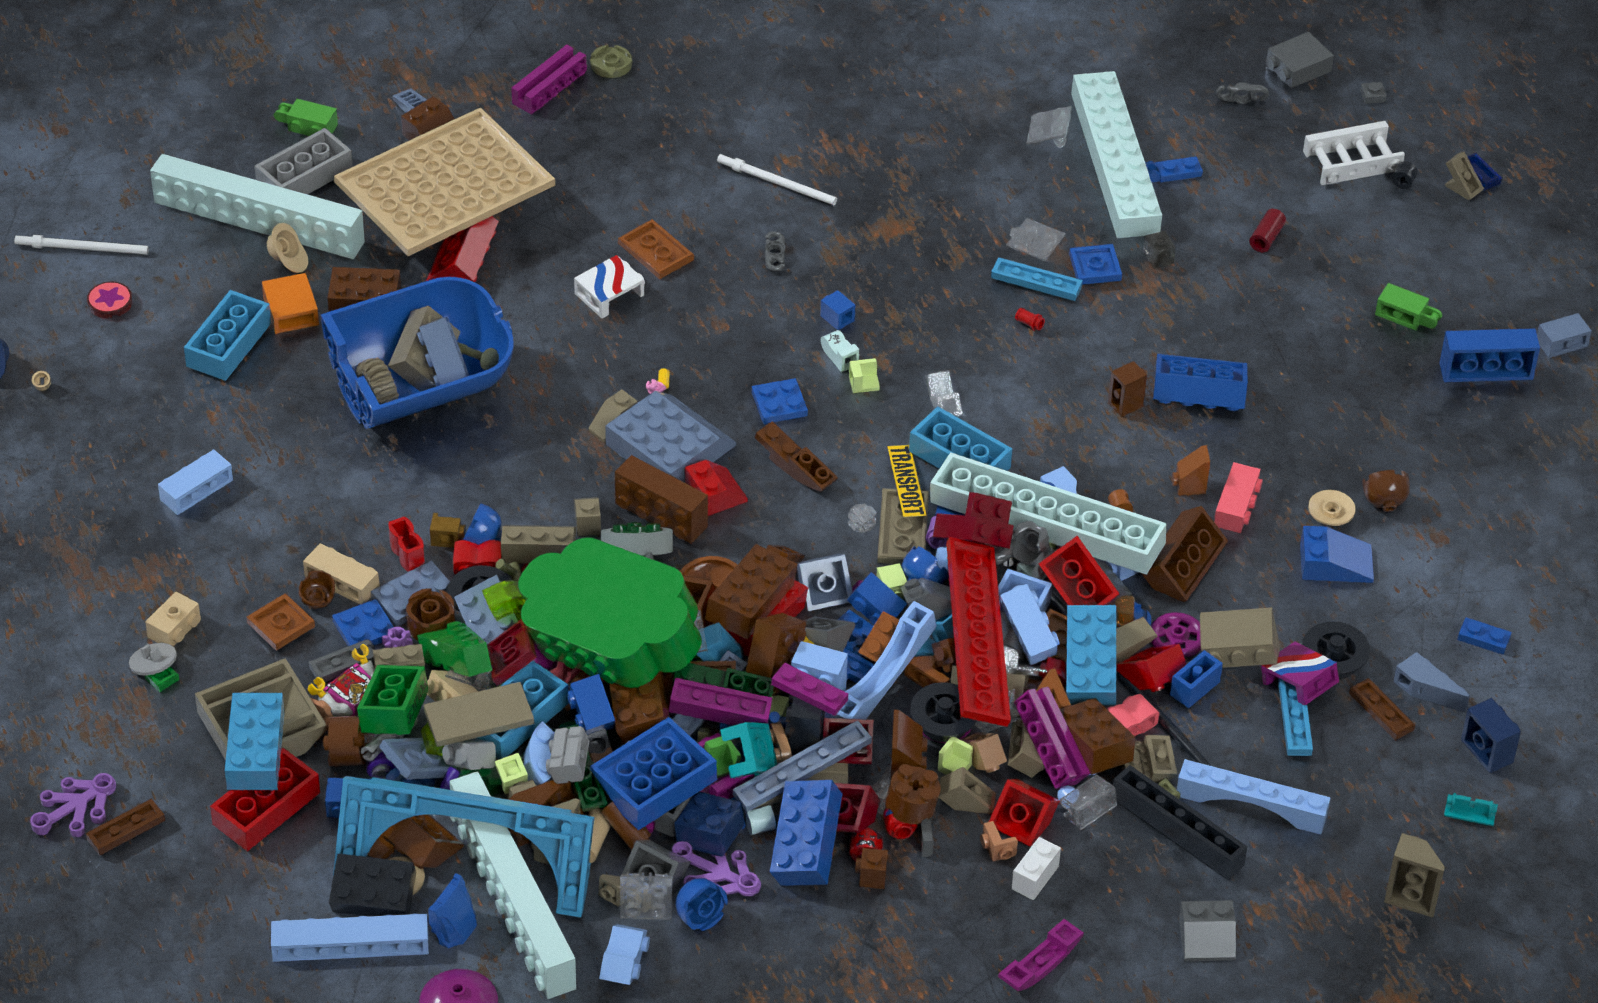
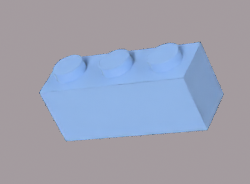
[158,449,233,515]
[1000,584,1060,666]

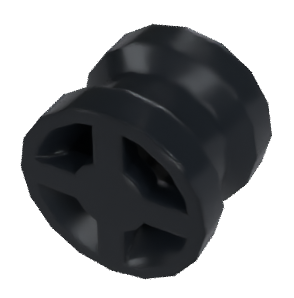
[1392,161,1418,189]

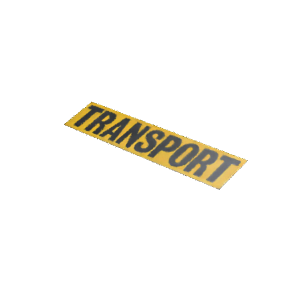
[887,445,927,517]

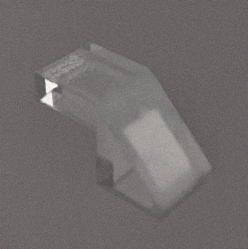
[925,370,963,416]

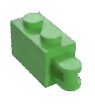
[274,99,338,136]
[1375,283,1442,330]

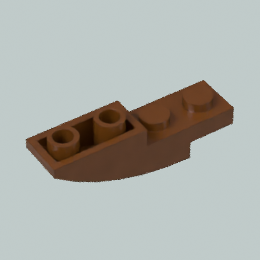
[755,421,838,492]

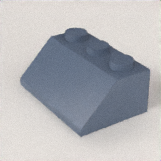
[417,316,469,387]

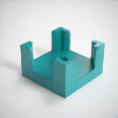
[720,722,777,779]

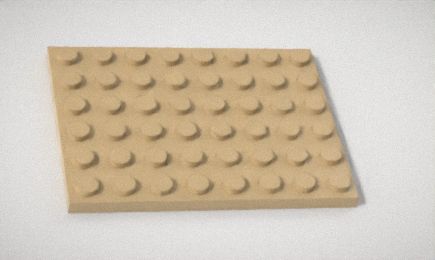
[334,107,555,256]

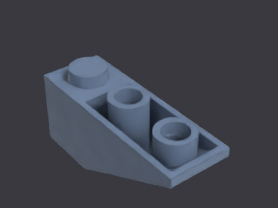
[1394,652,1470,712]

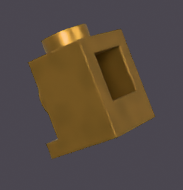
[430,513,466,548]

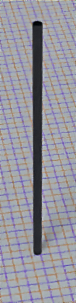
[1050,591,1212,766]

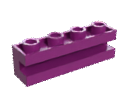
[511,45,587,115]
[669,678,773,725]
[1014,687,1090,789]

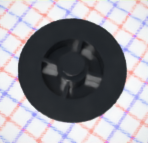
[447,565,515,615]
[1302,622,1370,679]
[910,682,978,742]

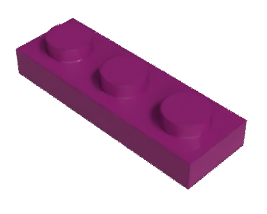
[771,663,849,716]

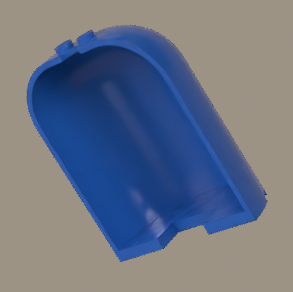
[321,277,514,429]

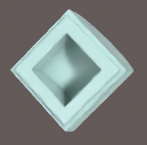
[746,805,776,835]

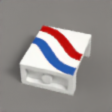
[574,255,645,318]

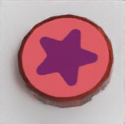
[87,281,132,318]

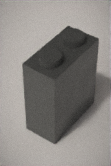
[1266,32,1334,88]

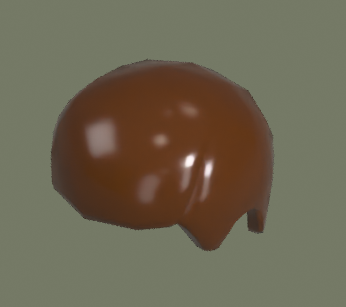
[298,570,335,609]

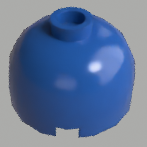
[463,503,502,545]
[902,546,949,585]
[675,878,728,931]

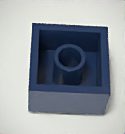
[1461,698,1521,773]
[674,792,744,857]

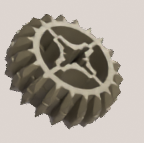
[356,357,399,405]

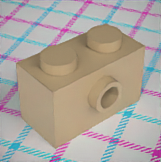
[145,592,201,647]

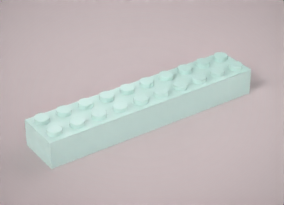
[1071,71,1162,238]
[150,154,365,259]
[930,452,1166,575]
[450,771,576,1000]

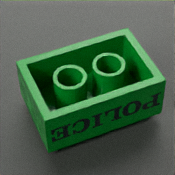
[357,665,428,735]

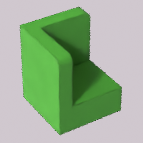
[704,736,741,779]

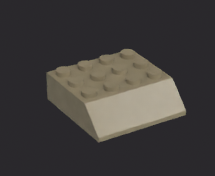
[195,658,327,760]

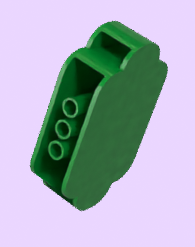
[518,538,702,688]

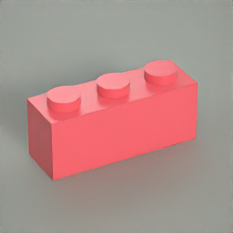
[1214,462,1263,533]

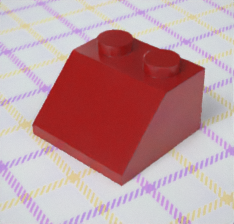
[685,460,748,516]
[1117,644,1187,692]
[989,779,1060,847]

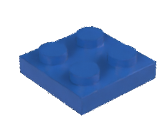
[1069,244,1122,285]
[752,378,808,424]
[332,599,394,646]

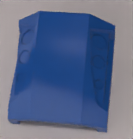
[428,873,477,948]

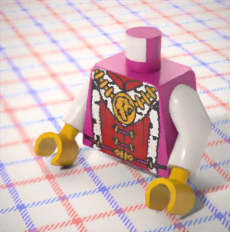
[308,644,375,717]

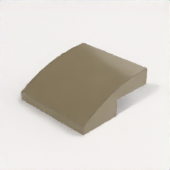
[1121,735,1177,783]

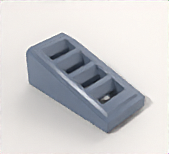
[392,88,427,113]

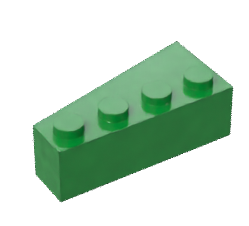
[417,621,492,677]

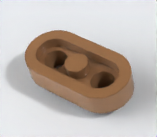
[769,722,792,763]

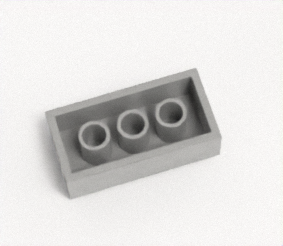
[255,128,353,194]

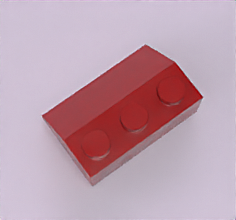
[1039,536,1120,605]

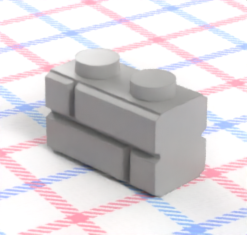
[546,726,589,784]
[442,738,496,770]

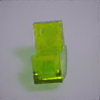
[482,580,525,621]

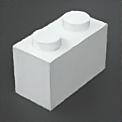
[1012,837,1061,900]

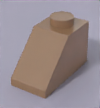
[961,732,1007,773]

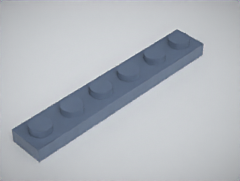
[733,720,872,813]

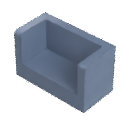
[1537,313,1592,358]

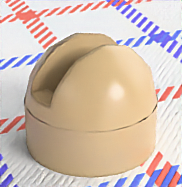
[32,371,51,391]

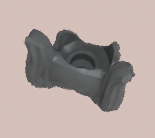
[995,521,1055,580]

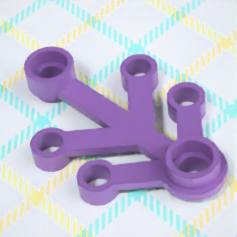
[30,773,116,837]
[672,841,761,896]

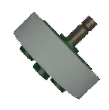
[601,522,673,556]

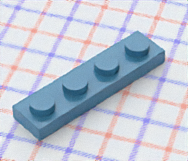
[991,257,1083,301]
[1278,678,1313,756]

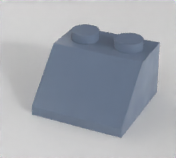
[796,554,853,611]

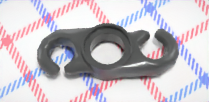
[1216,82,1269,104]
[765,231,785,272]

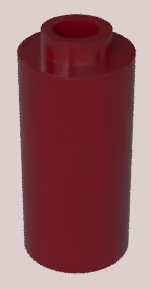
[1249,208,1286,253]

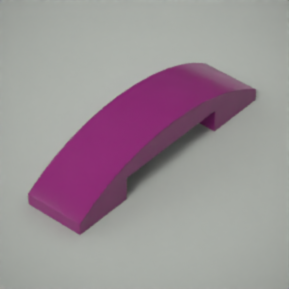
[998,919,1084,991]

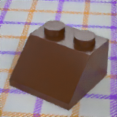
[401,96,455,141]
[891,710,927,778]

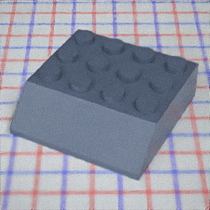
[605,391,737,483]

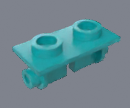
[1444,793,1498,826]

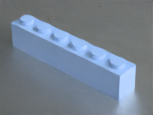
[271,913,429,962]

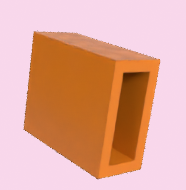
[262,273,319,334]

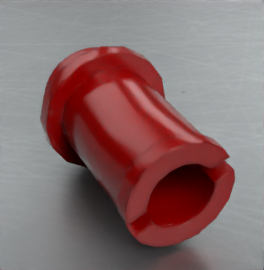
[1015,308,1045,331]

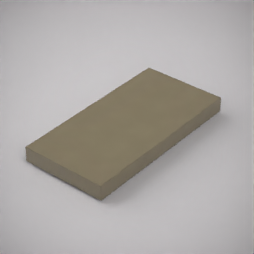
[877,488,929,565]
[424,682,534,747]

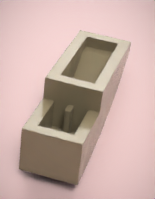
[1117,617,1158,663]

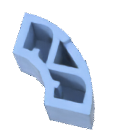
[523,721,555,786]
[599,924,650,985]

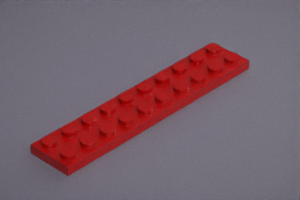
[946,537,1011,727]

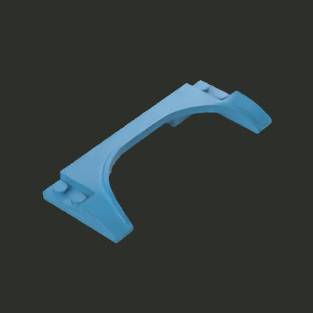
[333,776,595,917]

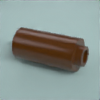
[600,801,652,850]

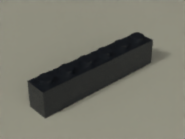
[1112,765,1248,880]

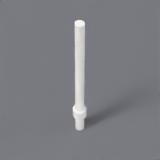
[717,154,837,206]
[15,235,149,255]

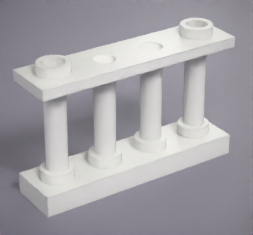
[1303,121,1405,185]

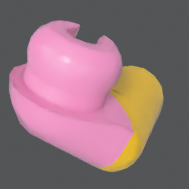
[646,368,670,394]

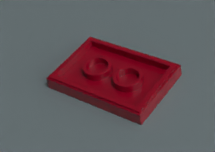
[487,619,537,686]

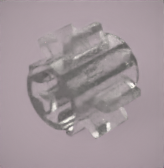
[848,503,877,533]

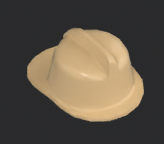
[267,223,308,273]

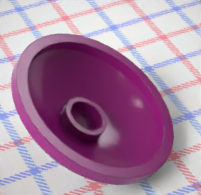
[419,969,498,1003]

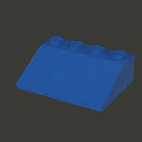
[1153,354,1248,411]
[590,717,717,830]

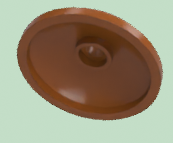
[680,556,737,589]

